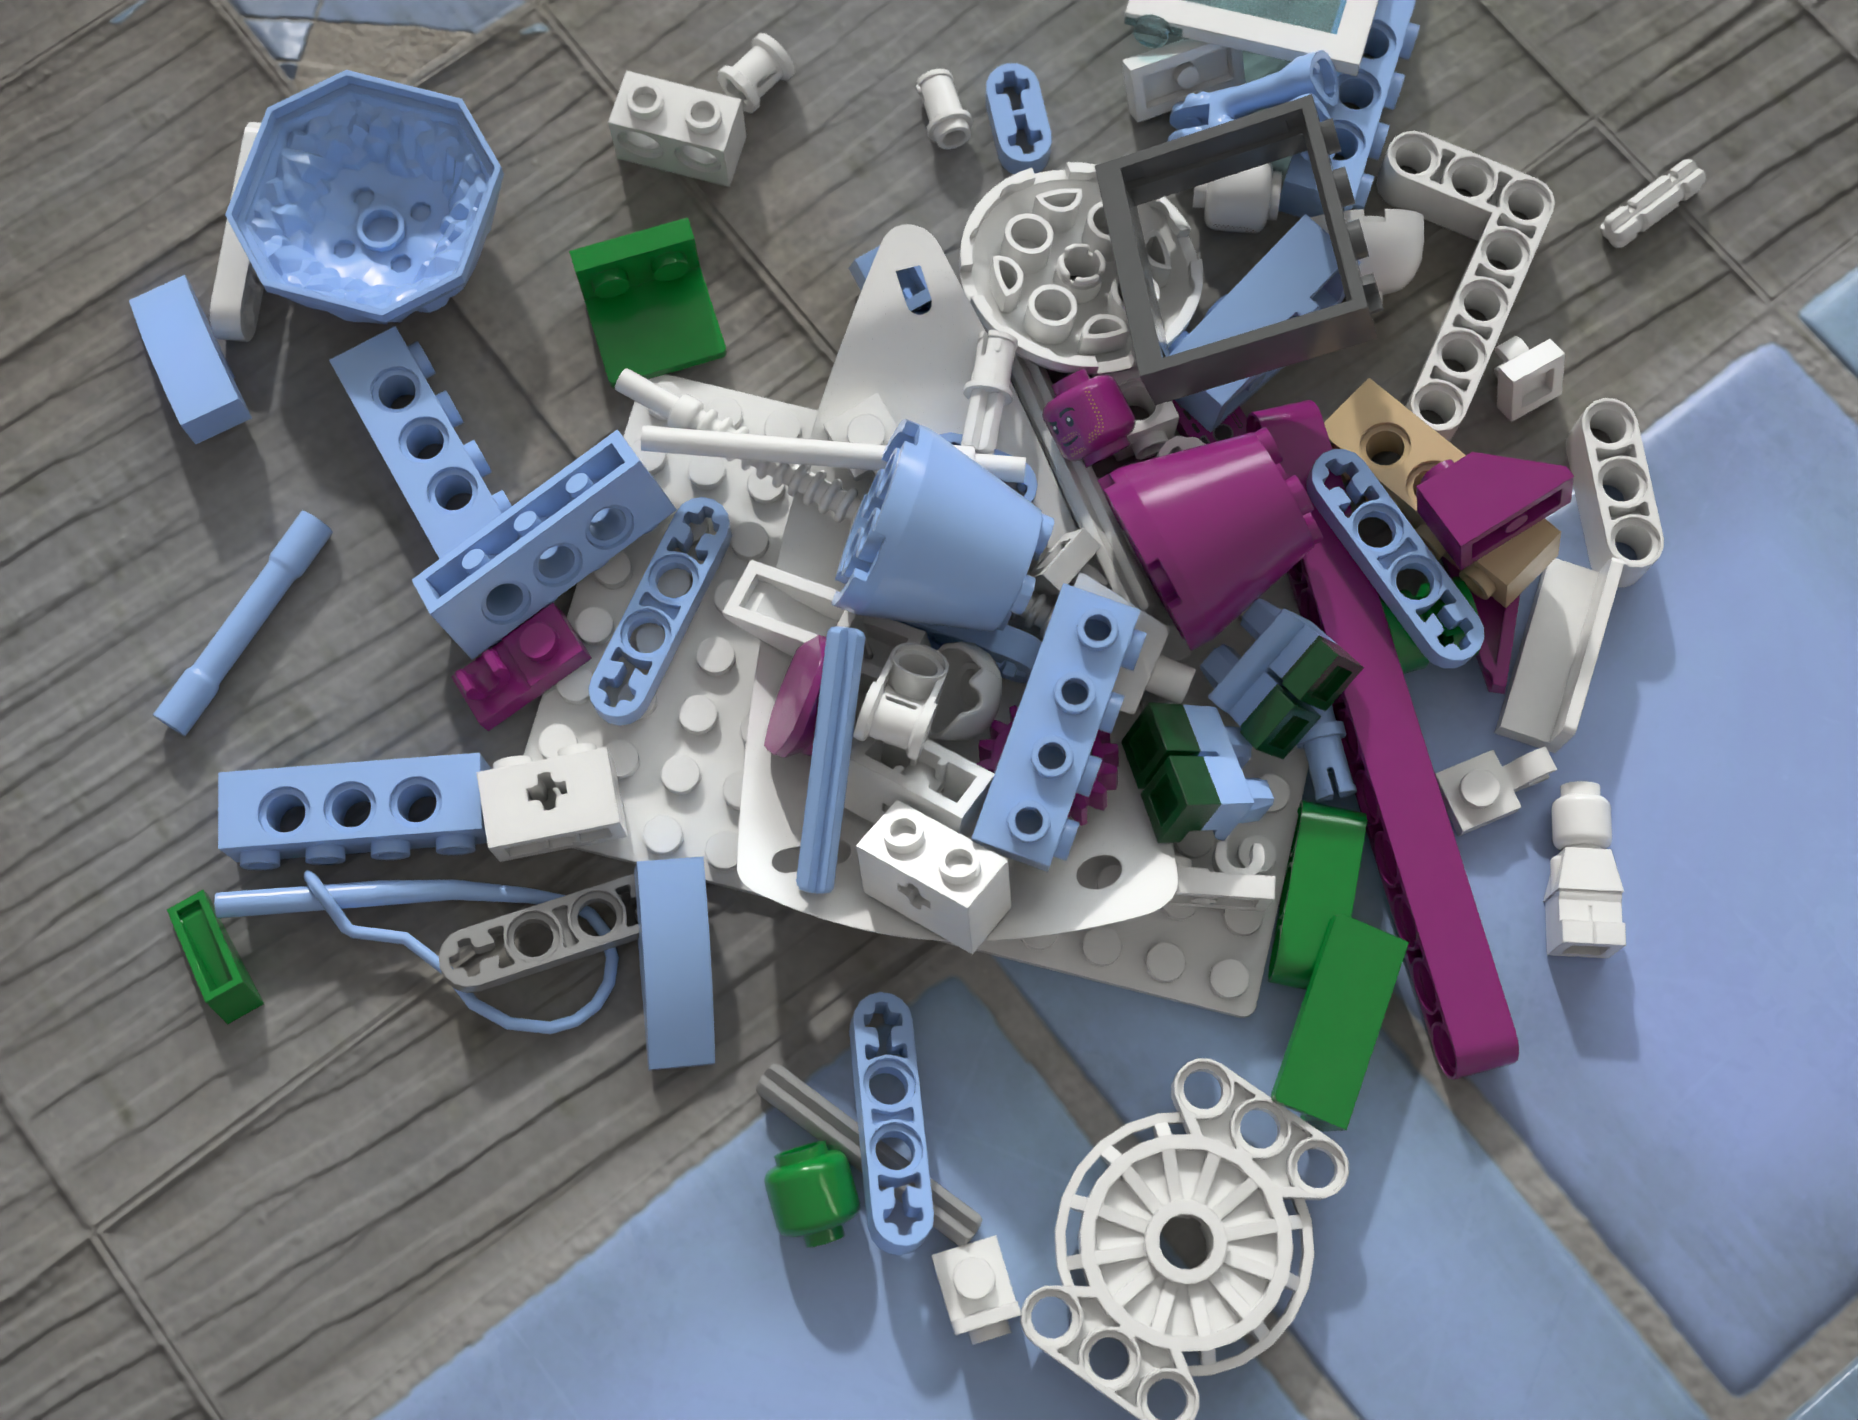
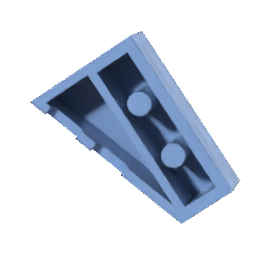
[1168,214,1361,433]

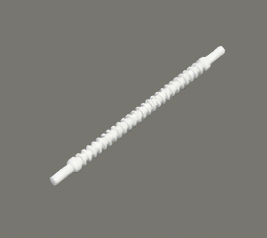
[615,368,1056,638]

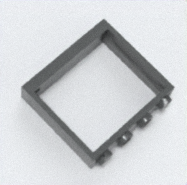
[1095,94,1384,405]

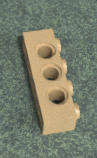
[1324,378,1561,608]

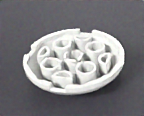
[959,162,1203,375]

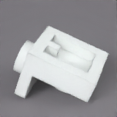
[931,1235,1021,1345]

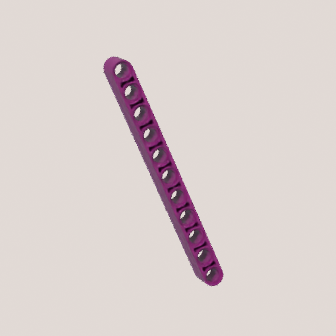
[1246,400,1519,1080]

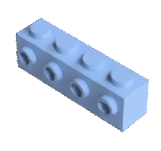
[972,583,1147,872]

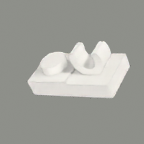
[1122,39,1245,122]
[1166,841,1275,912]

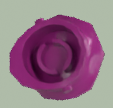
[764,635,826,758]

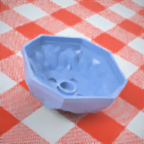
[225,70,504,325]

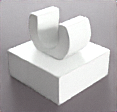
[1494,336,1565,422]
[1029,528,1109,596]

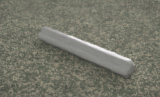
[756,1063,982,1246]

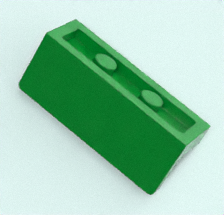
[1271,913,1409,1132]

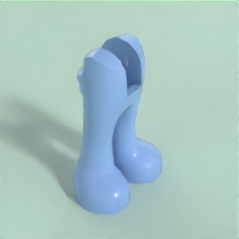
[1168,50,1339,161]

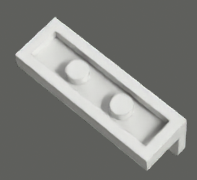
[1495,557,1624,753]

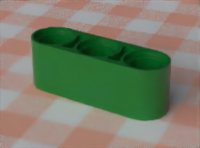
[1268,800,1367,990]

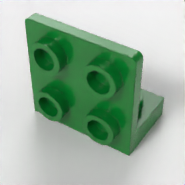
[569,217,727,388]

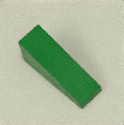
[167,890,264,1024]

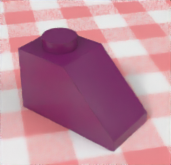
[1416,452,1574,570]

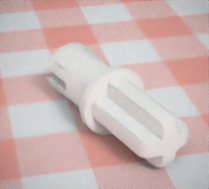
[961,330,1018,455]

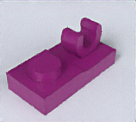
[451,603,592,731]

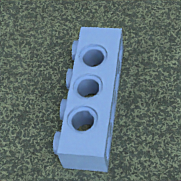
[1278,0,1420,218]
[329,326,512,559]
[412,429,677,660]
[218,753,491,870]

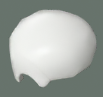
[927,642,1002,740]

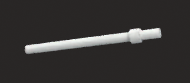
[641,425,1026,483]

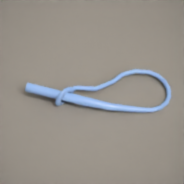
[215,870,619,1034]

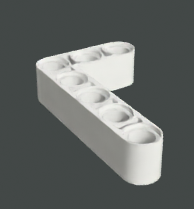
[1376,131,1555,442]

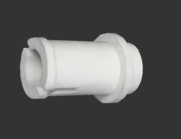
[916,69,973,149]

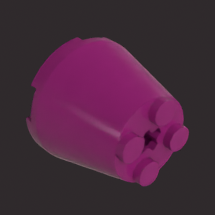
[1097,427,1324,651]

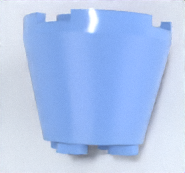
[831,419,1054,632]

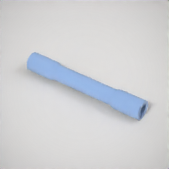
[153,511,333,736]

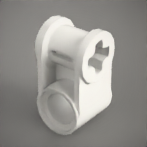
[853,643,949,761]

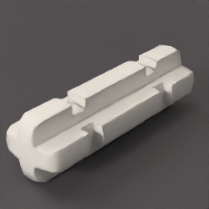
[1600,159,1706,248]

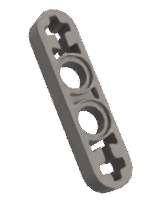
[439,874,639,993]

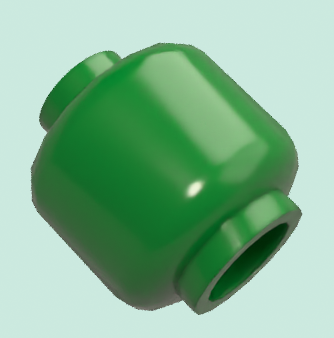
[764,1141,860,1248]

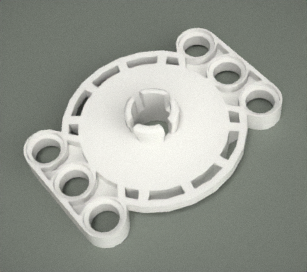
[1020,1058,1349,1420]

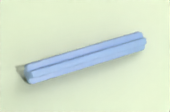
[796,626,865,894]

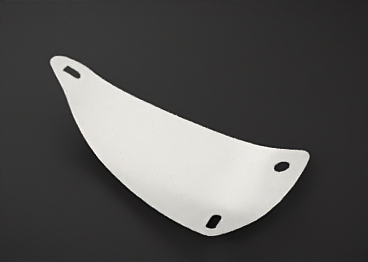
[737,224,1178,941]

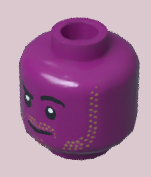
[1042,369,1136,468]

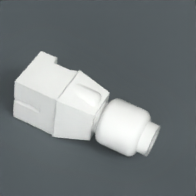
[1543,781,1626,959]

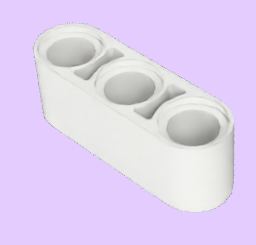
[1566,398,1664,588]

